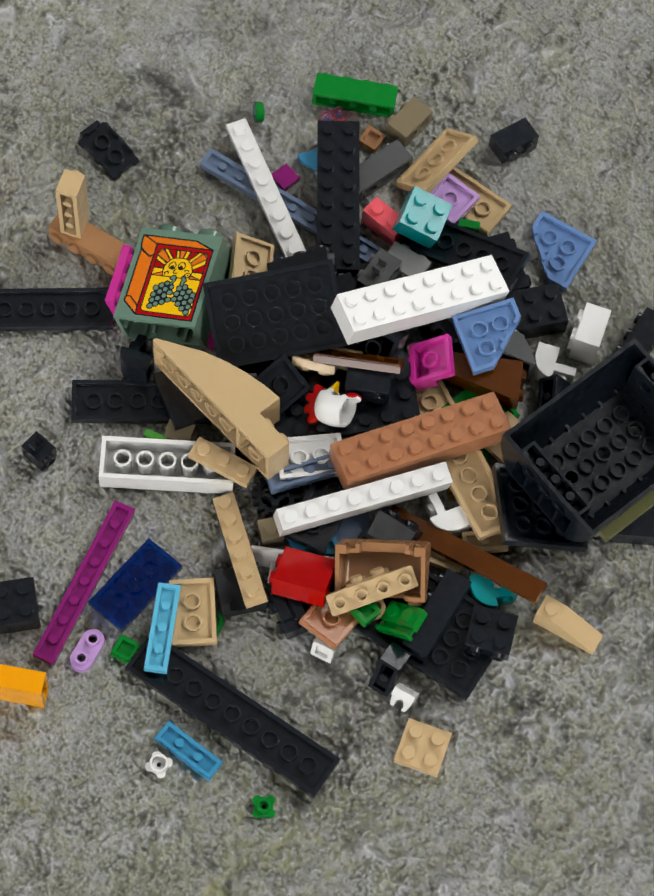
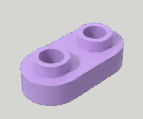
[70,629,105,673]

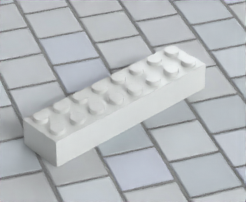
[331,255,509,345]

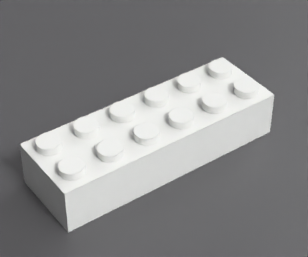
[99,436,236,494]

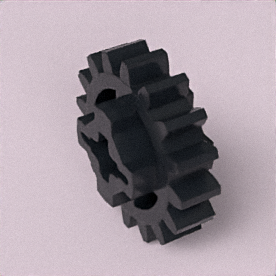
[252,478,300,519]

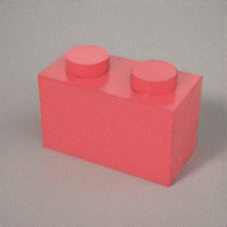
[362,197,403,246]

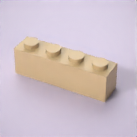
[55,169,90,239]

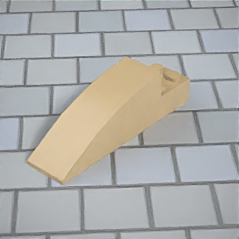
[153,338,289,480]

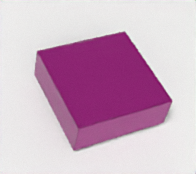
[271,164,300,191]

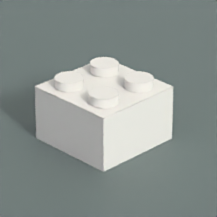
[567,302,612,365]

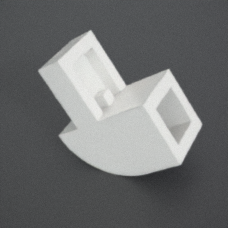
[533,342,577,384]
[425,492,471,537]

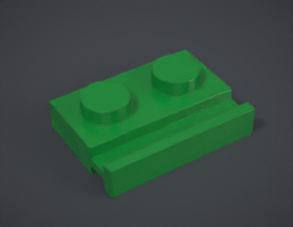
[375,600,428,641]

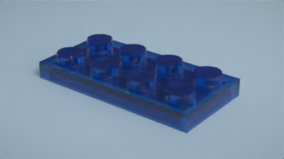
[88,538,183,633]

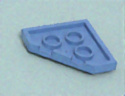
[531,211,597,292]
[452,298,521,376]

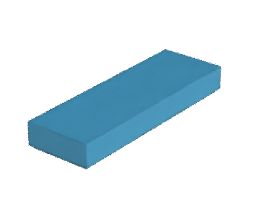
[154,721,223,782]

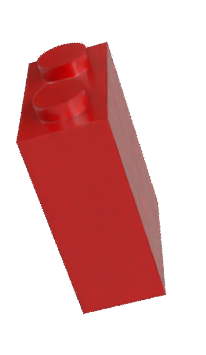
[269,547,335,607]

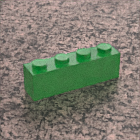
[312,73,398,118]

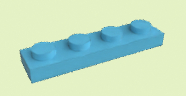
[144,582,181,674]

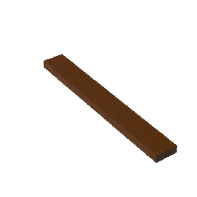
[391,505,547,604]

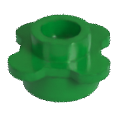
[252,795,276,818]

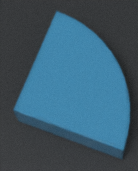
[297,149,317,171]

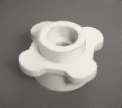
[145,751,173,779]

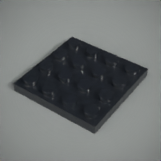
[492,463,588,553]

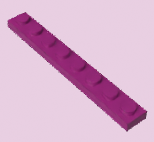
[33,500,135,666]

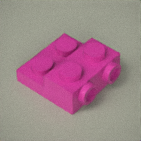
[408,334,455,391]

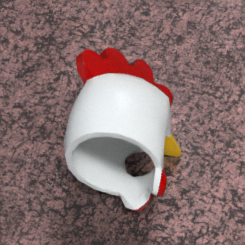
[304,382,362,427]

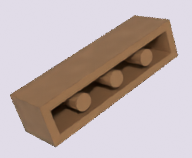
[48,214,134,275]

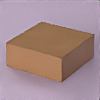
[359,125,386,154]

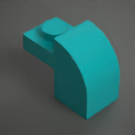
[468,574,518,610]

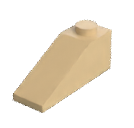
[533,595,603,655]

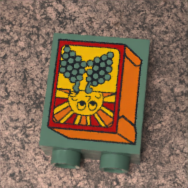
[113,224,231,348]

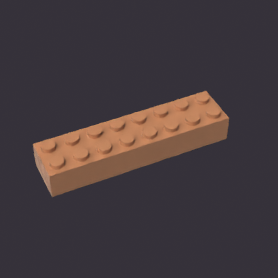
[329,392,511,490]

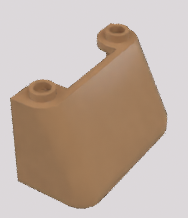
[335,538,431,606]

